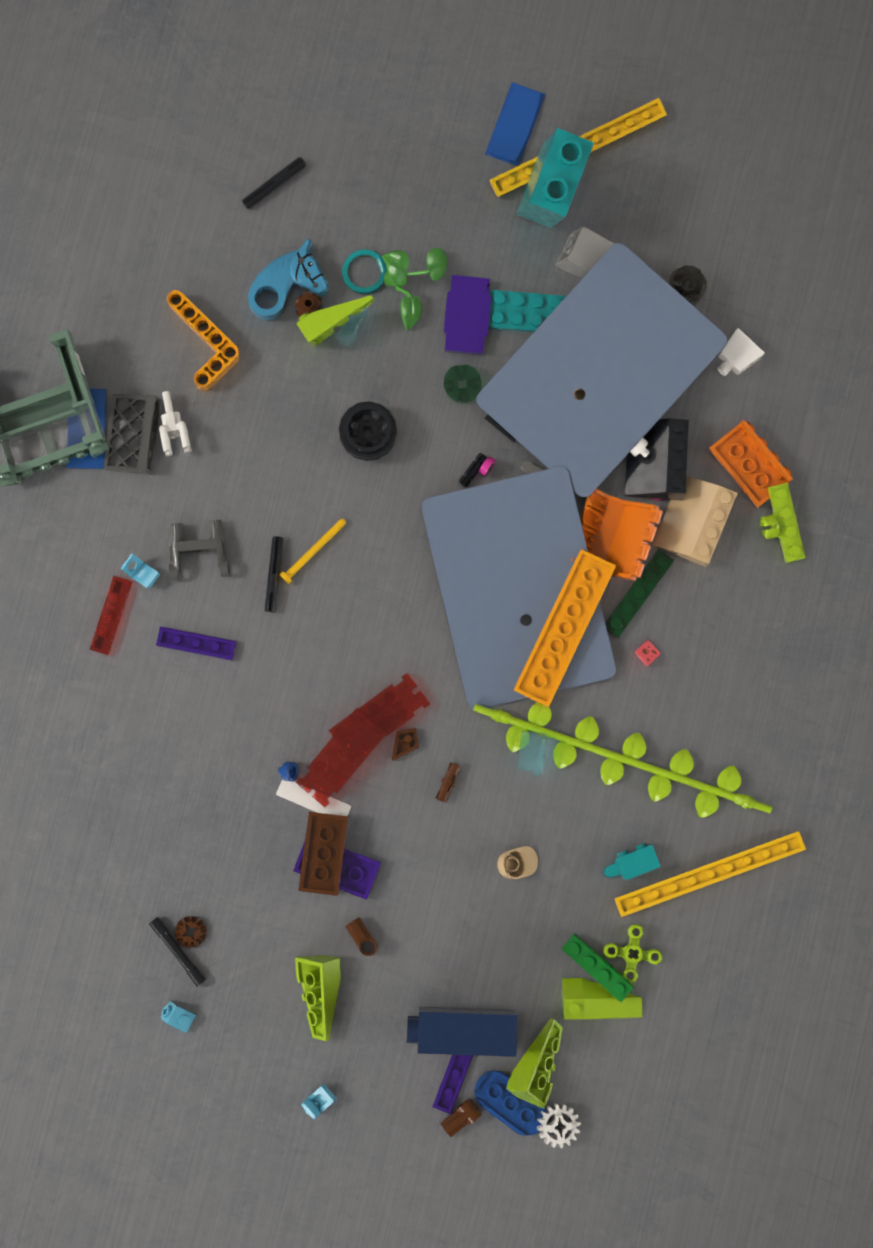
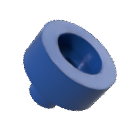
[278,761,299,782]

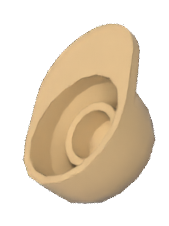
[497,846,538,879]

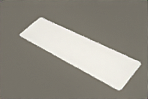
[276,779,351,816]

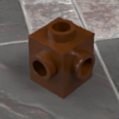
[295,291,323,317]

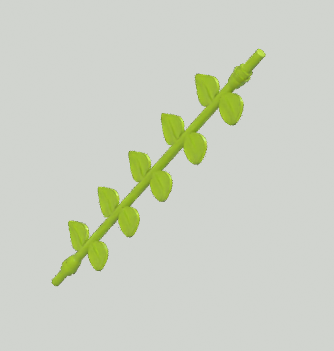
[473,702,773,818]

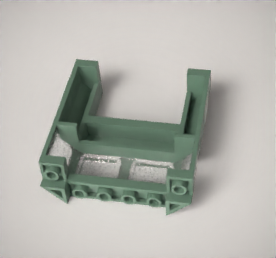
[0,329,109,487]

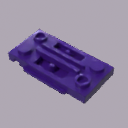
[444,275,491,355]

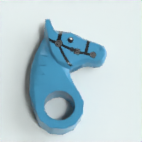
[248,239,329,321]

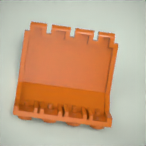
[571,488,663,581]

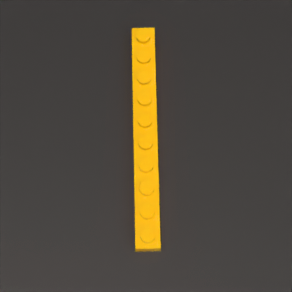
[489,98,667,198]
[614,831,806,917]

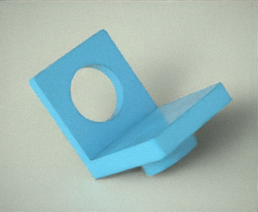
[120,553,160,589]

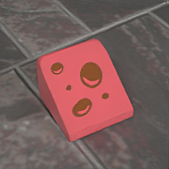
[634,640,661,667]

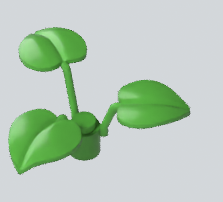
[382,248,447,330]

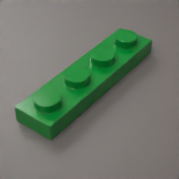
[562,933,635,1002]

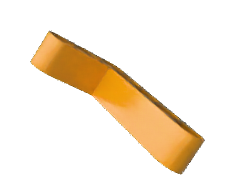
[167,290,240,391]

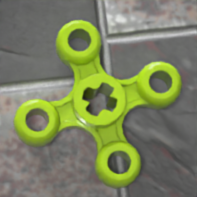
[603,924,662,983]

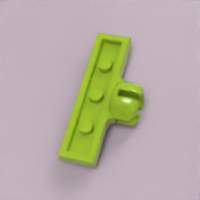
[760,483,806,563]

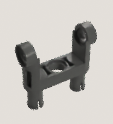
[169,520,229,581]

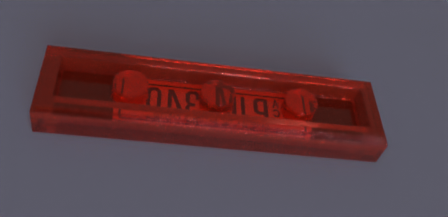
[90,575,133,656]

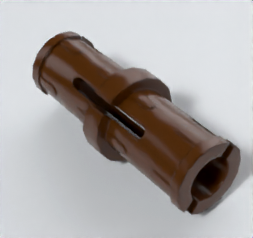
[435,762,462,803]

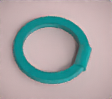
[342,249,387,294]

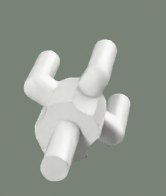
[159,391,192,457]

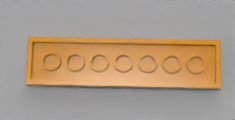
[514,549,616,707]

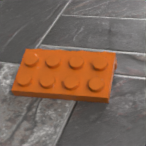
[709,420,793,508]

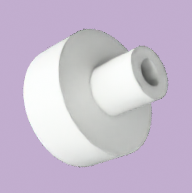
[630,438,650,458]

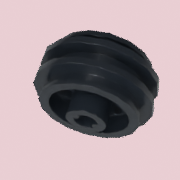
[339,401,397,461]

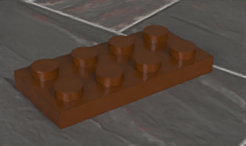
[298,812,349,896]

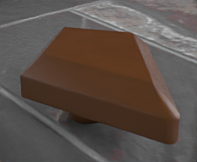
[392,728,419,761]

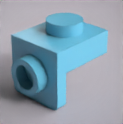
[161,1001,196,1033]
[301,1084,337,1119]

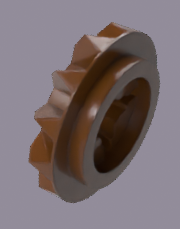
[174,916,207,948]

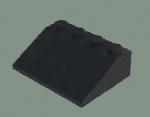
[625,418,689,500]

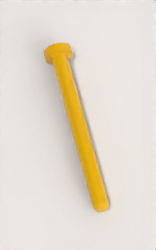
[279,518,346,584]

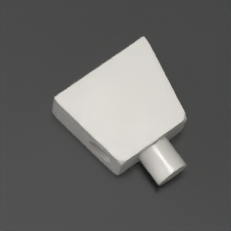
[717,328,765,376]

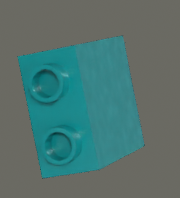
[516,128,594,228]

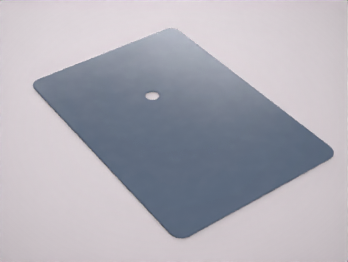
[476,243,727,497]
[421,467,616,709]

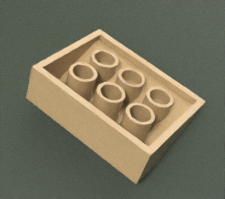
[652,476,737,567]

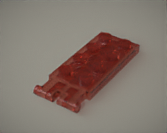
[329,673,430,762]
[295,708,387,808]

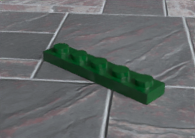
[605,549,674,638]

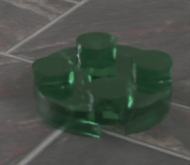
[443,364,482,404]

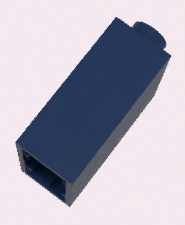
[407,1007,518,1057]

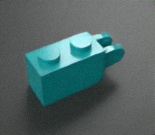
[603,842,661,880]

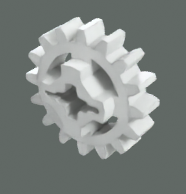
[537,1103,581,1148]

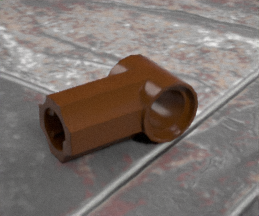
[345,917,378,956]
[440,1098,482,1137]

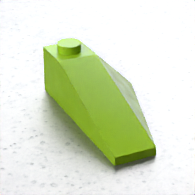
[296,295,375,346]
[295,955,341,1041]
[562,978,642,1020]
[506,1018,563,1109]

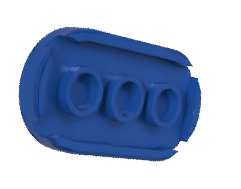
[475,1070,546,1136]

